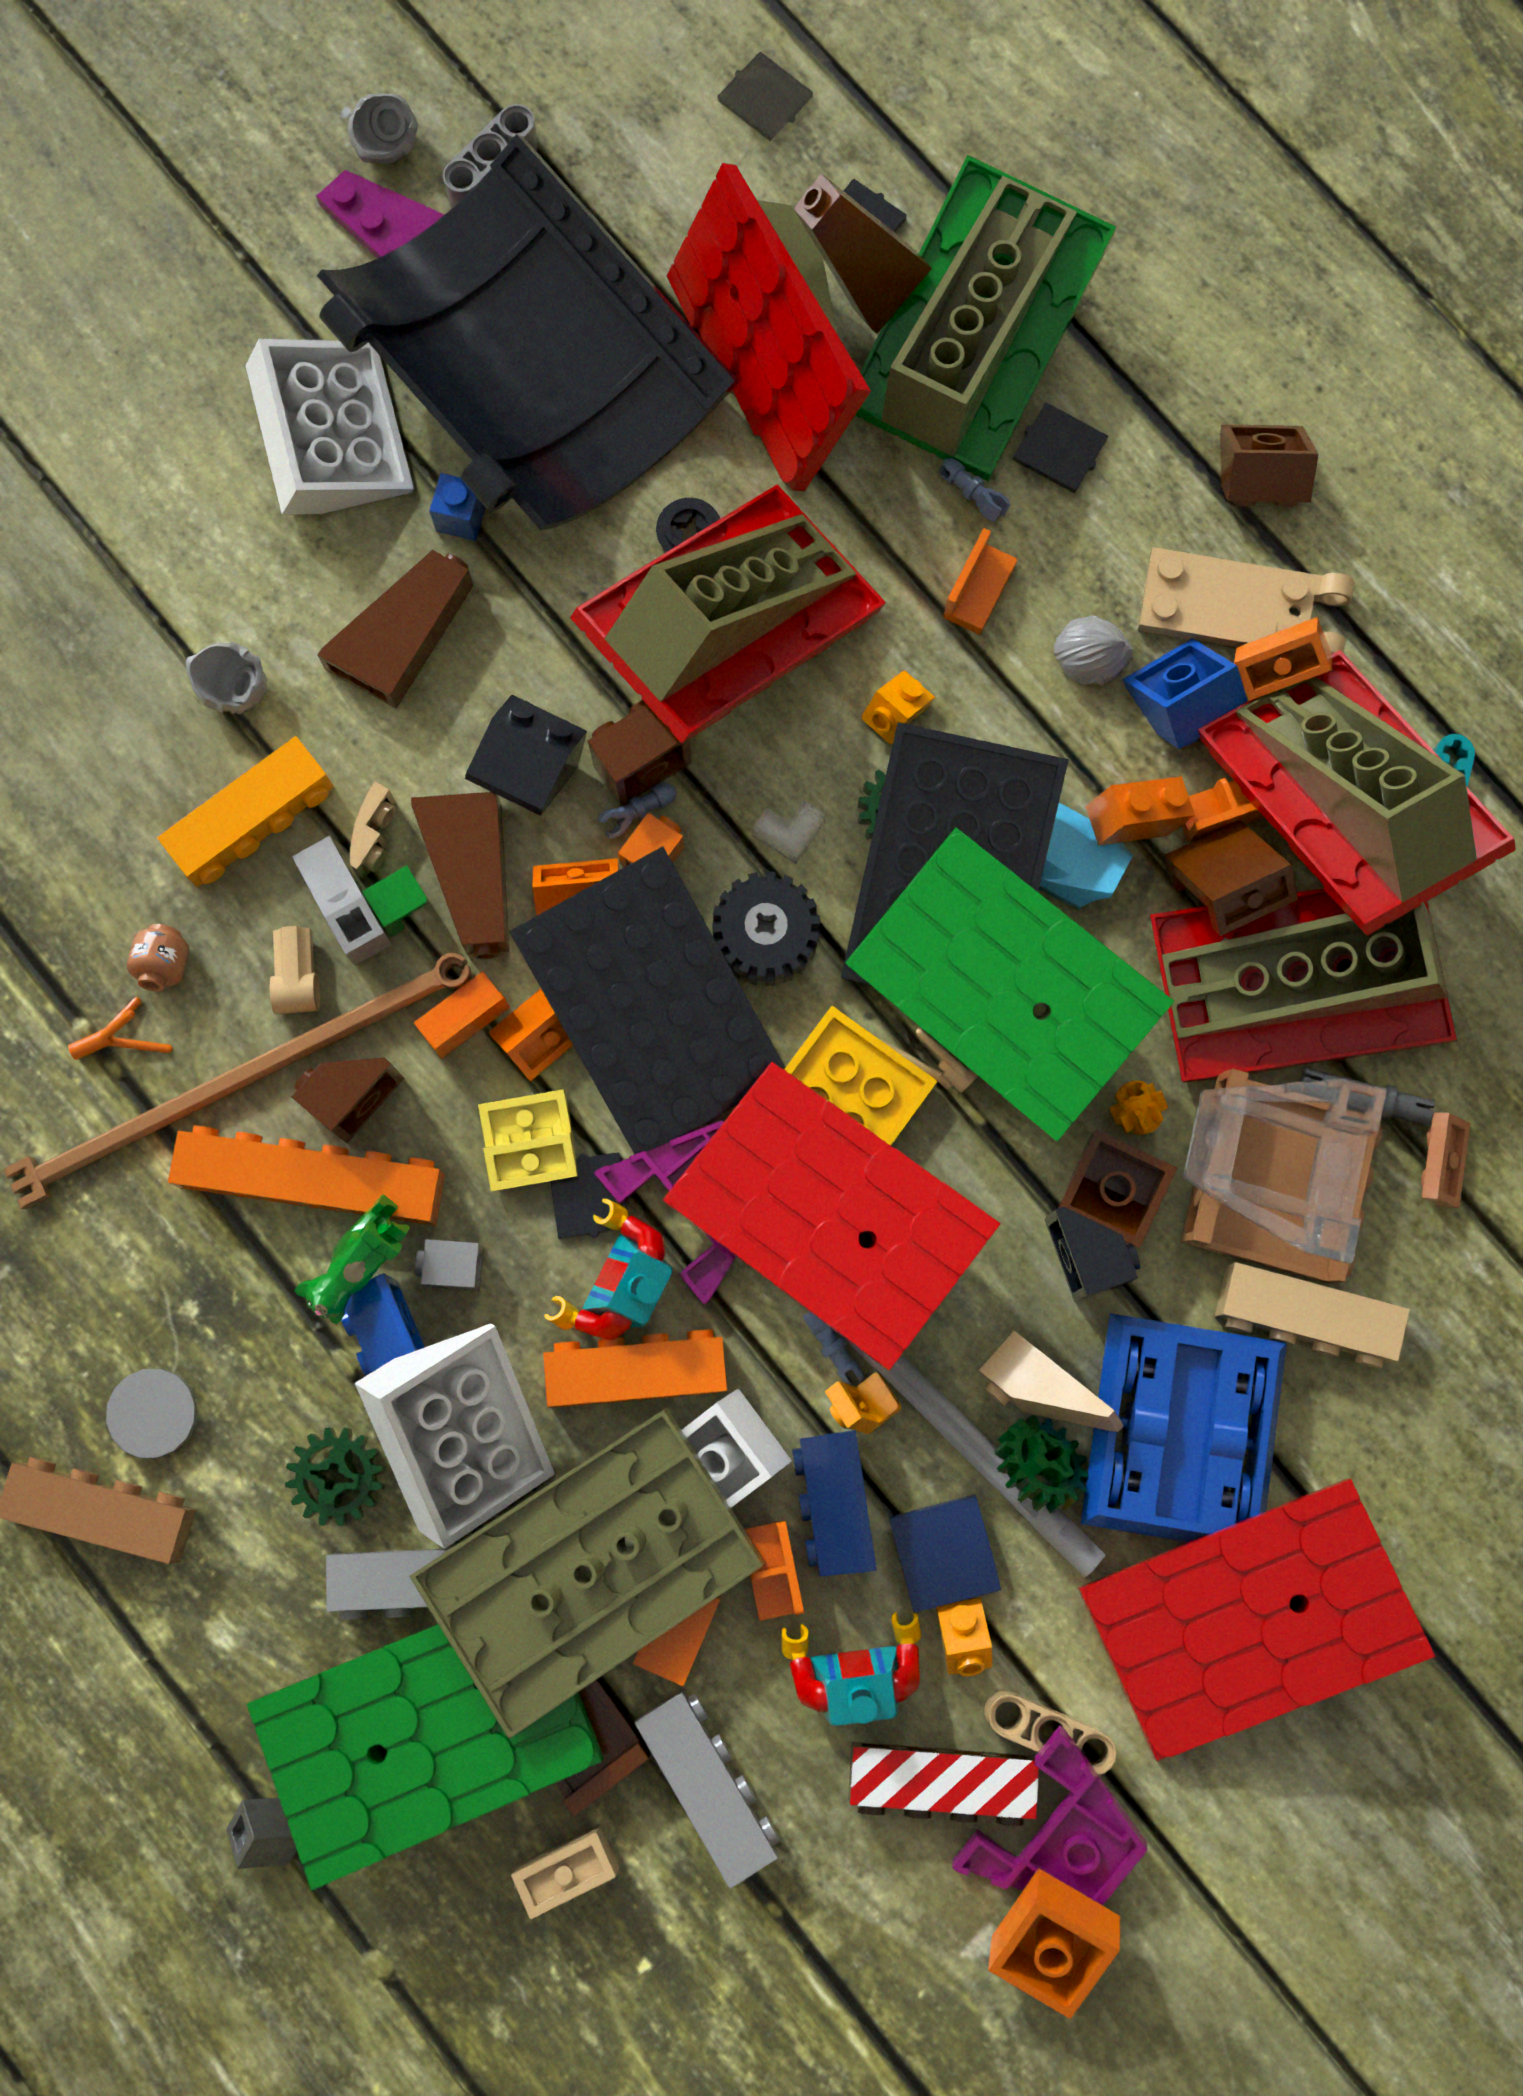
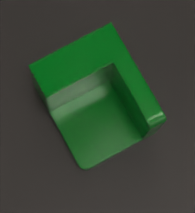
[362,865,428,937]

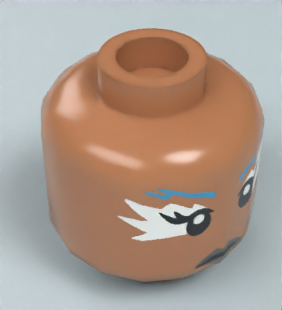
[127,924,189,992]

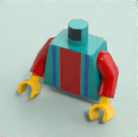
[544,1199,673,1340]
[782,1612,922,1726]

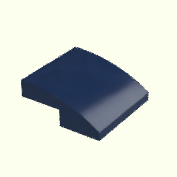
[888,1494,1001,1613]

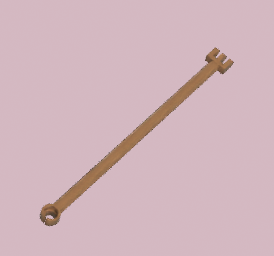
[3,953,471,1210]

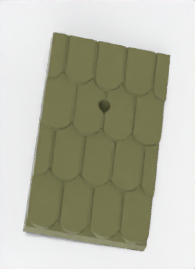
[409,1408,766,1739]

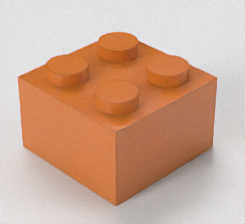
[988,1869,1120,2019]

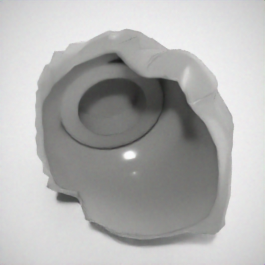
[347,93,418,164]
[1054,615,1132,686]
[186,642,268,714]

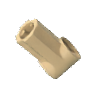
[270,926,321,1014]

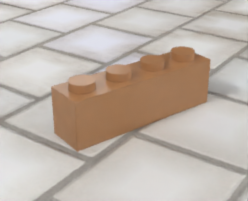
[0,1457,196,1564]

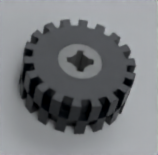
[712,871,820,986]

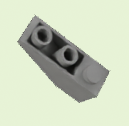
[292,836,392,966]

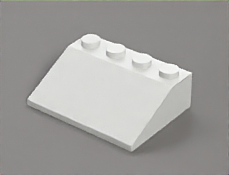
[245,339,414,515]
[355,1324,555,1549]

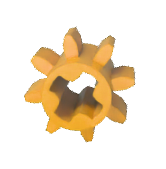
[1109,1080,1168,1135]

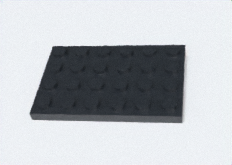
[841,722,1069,984]
[509,846,786,1155]

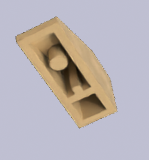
[979,1331,1124,1432]

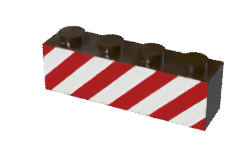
[848,1741,1039,1826]

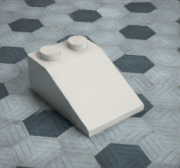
[682,1388,792,1507]

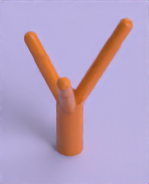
[68,997,173,1060]

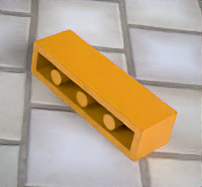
[157,736,334,888]

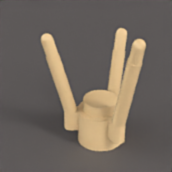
[878,1028,978,1093]

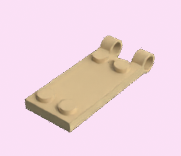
[1137,547,1354,654]

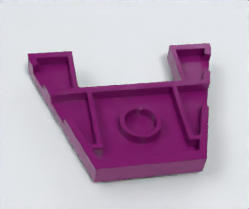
[594,1120,736,1305]
[952,1726,1148,1906]

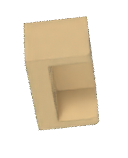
[511,1824,619,1920]

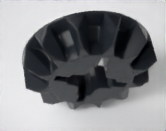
[656,498,721,553]

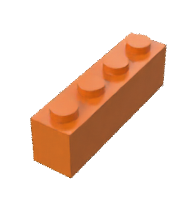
[543,1329,728,1408]

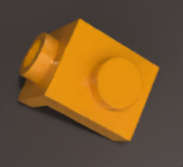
[861,670,935,744]
[824,1373,901,1435]
[936,1598,992,1676]

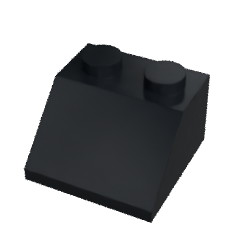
[465,695,587,816]
[1044,1207,1140,1302]

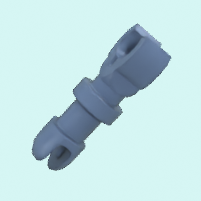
[939,458,1011,522]
[597,782,676,838]
[802,1312,864,1386]

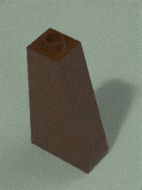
[793,173,932,334]
[317,550,474,709]
[411,792,510,959]

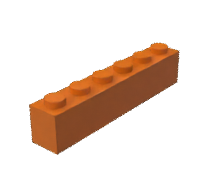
[168,1126,445,1226]

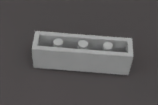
[326,1548,451,1620]
[634,1688,781,1889]

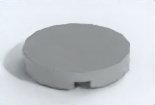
[106,1369,198,1458]

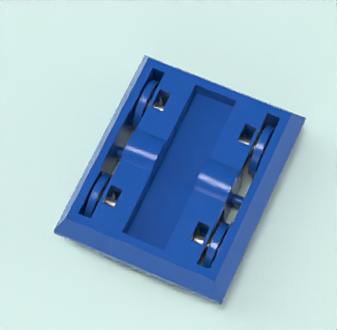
[1080,1313,1287,1542]

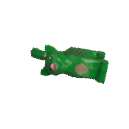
[294,1194,410,1324]

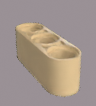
[984,1690,1117,1775]

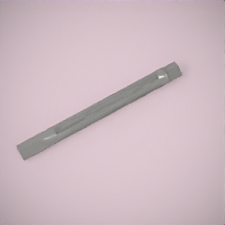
[843,1337,1105,1578]

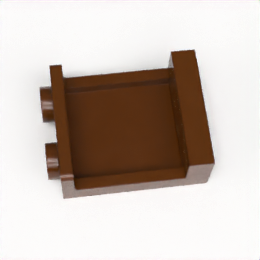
[1164,820,1298,936]
[555,1679,651,1817]

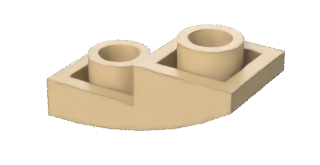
[350,781,396,880]

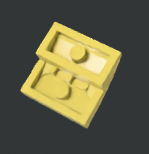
[478,1089,578,1191]

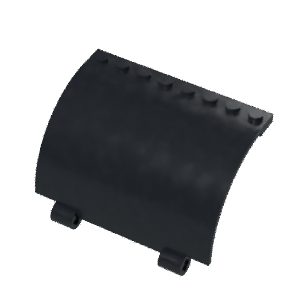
[317,134,740,530]

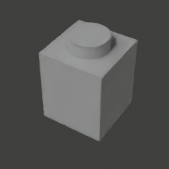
[415,1239,484,1291]

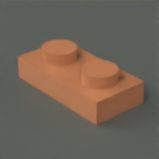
[1421,1112,1471,1208]

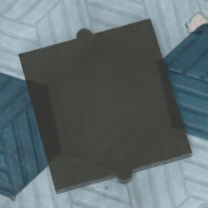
[717,51,813,141]

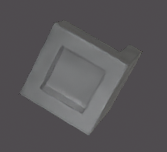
[226,1798,297,1869]

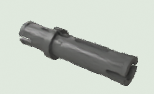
[1298,1066,1435,1127]

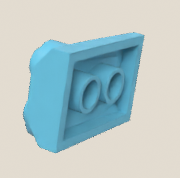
[1039,803,1133,910]

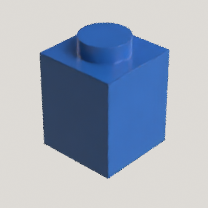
[429,473,486,541]

